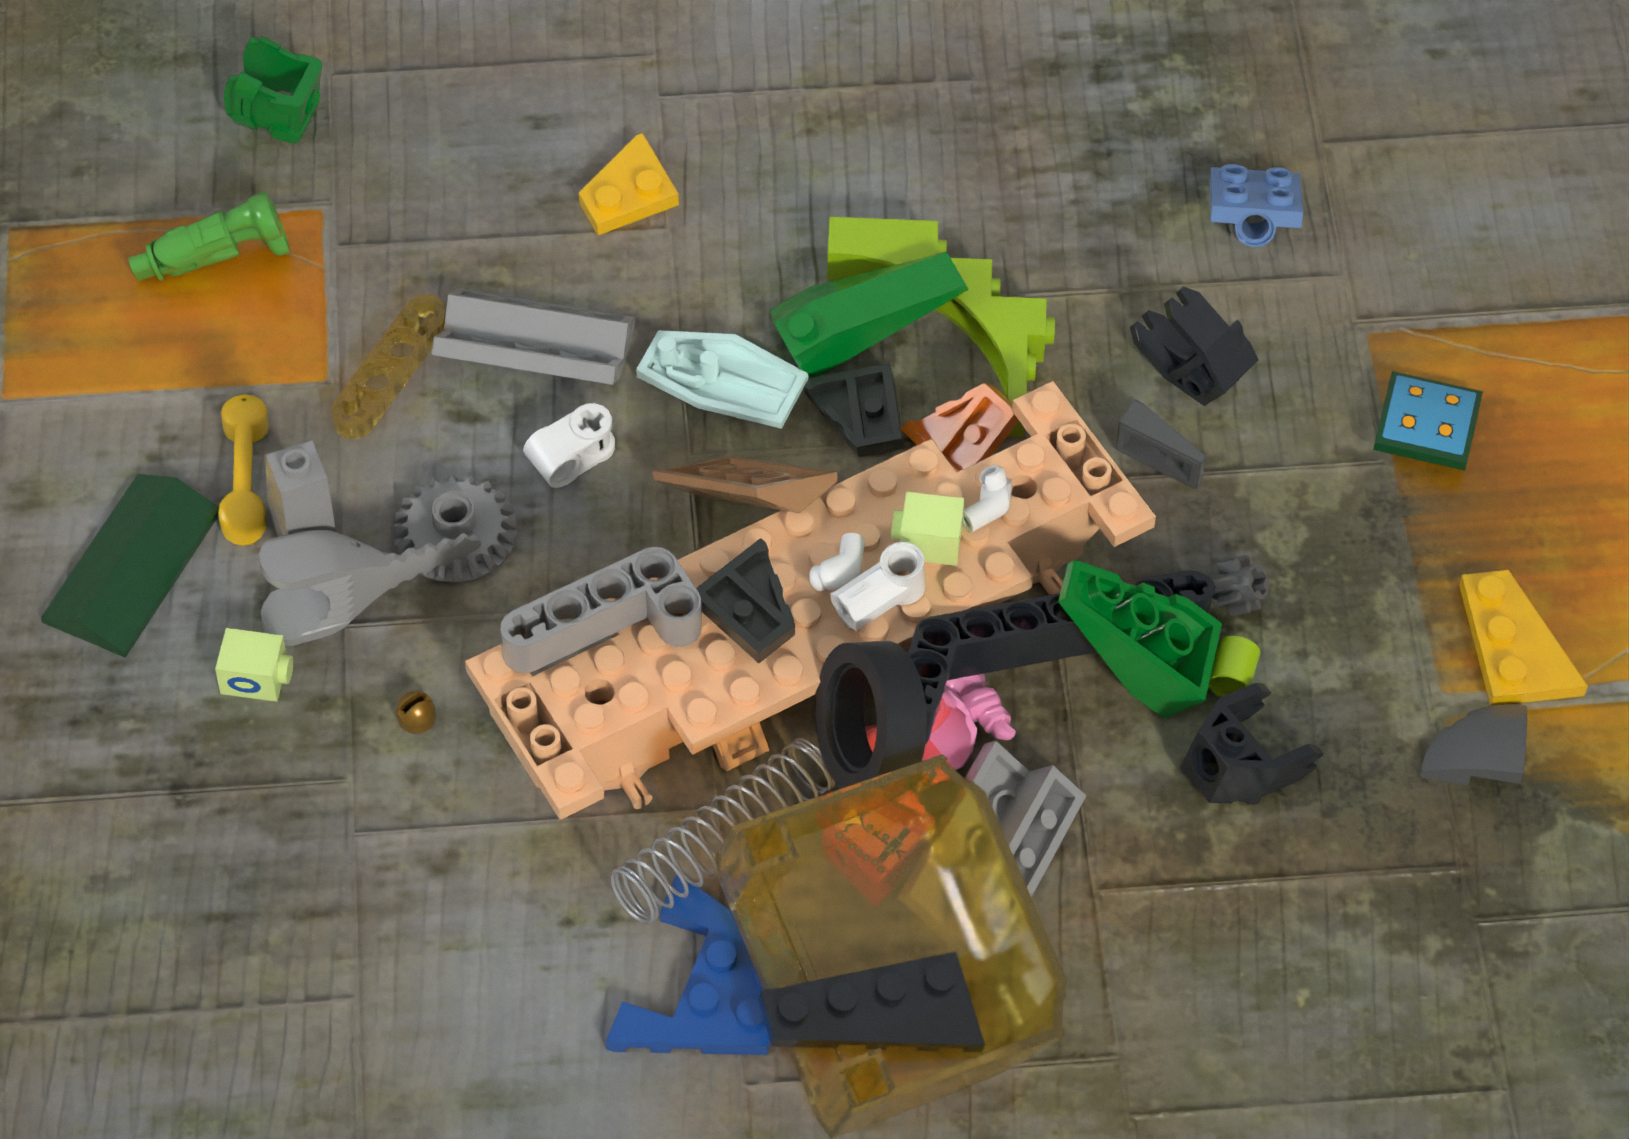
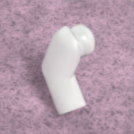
[963,465,1012,533]
[809,533,865,591]

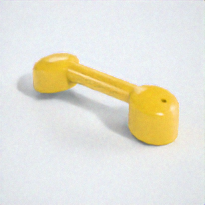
[218,394,270,546]

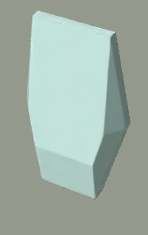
[636,330,809,429]

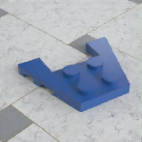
[606,875,801,1055]

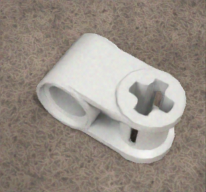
[523,403,615,488]

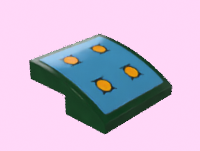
[1373,371,1483,471]

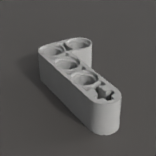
[500,547,702,673]

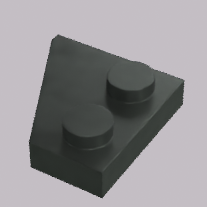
[696,538,795,663]

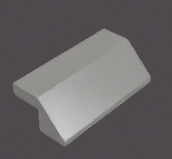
[432,288,636,385]
[898,741,1086,953]

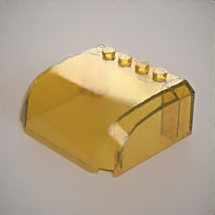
[715,754,1067,1139]

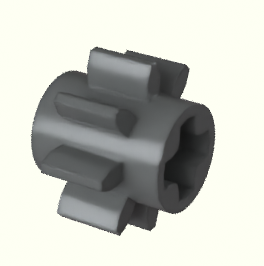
[1210,555,1269,616]

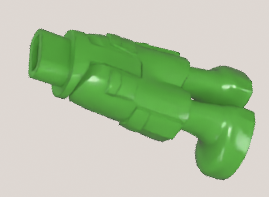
[128,191,291,281]

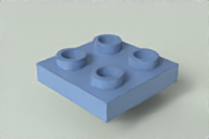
[1209,164,1303,247]

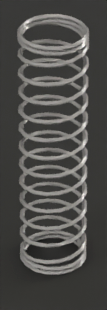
[611,738,835,924]

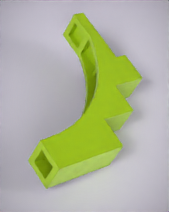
[827,216,1055,437]

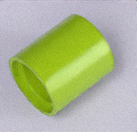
[1208,636,1261,697]

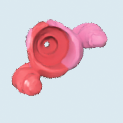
[865,674,1016,813]

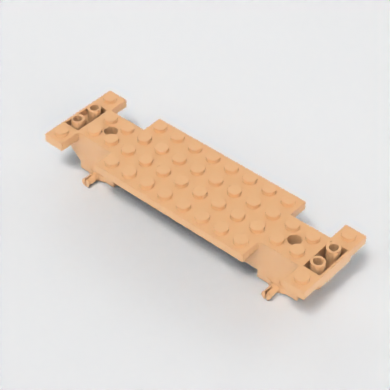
[465,381,1156,820]

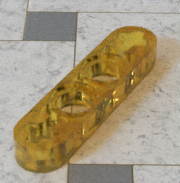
[331,294,446,439]

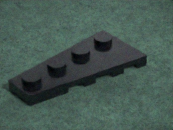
[758,951,985,1053]

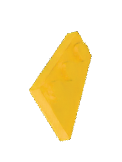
[1459,570,1588,706]

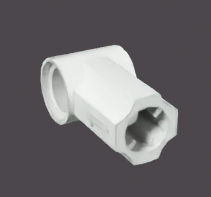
[831,542,926,631]

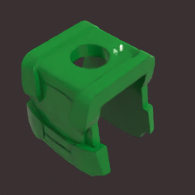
[224,36,322,143]

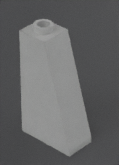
[266,440,336,537]

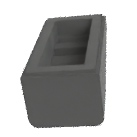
[1115,399,1206,489]

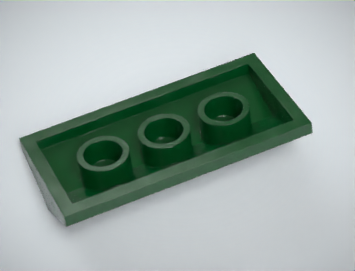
[41,474,219,658]

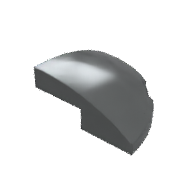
[1419,705,1527,785]

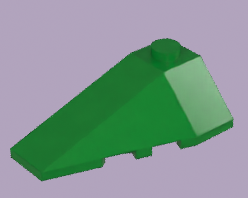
[769,252,969,378]
[1058,559,1222,719]

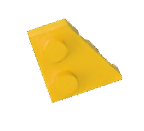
[578,133,679,236]

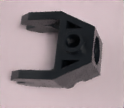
[1130,286,1259,406]
[1180,683,1324,805]

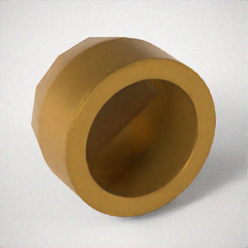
[396,690,436,734]

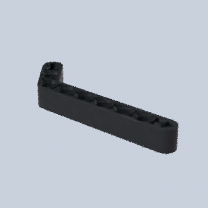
[908,570,1216,744]

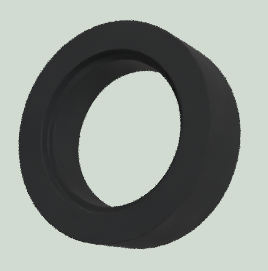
[815,641,927,794]

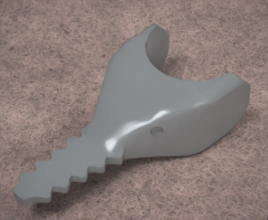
[259,530,481,646]

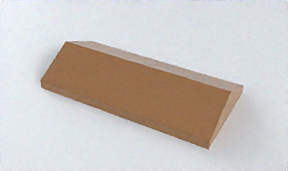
[653,456,838,513]

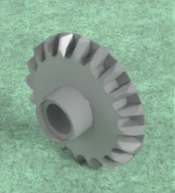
[393,473,517,582]

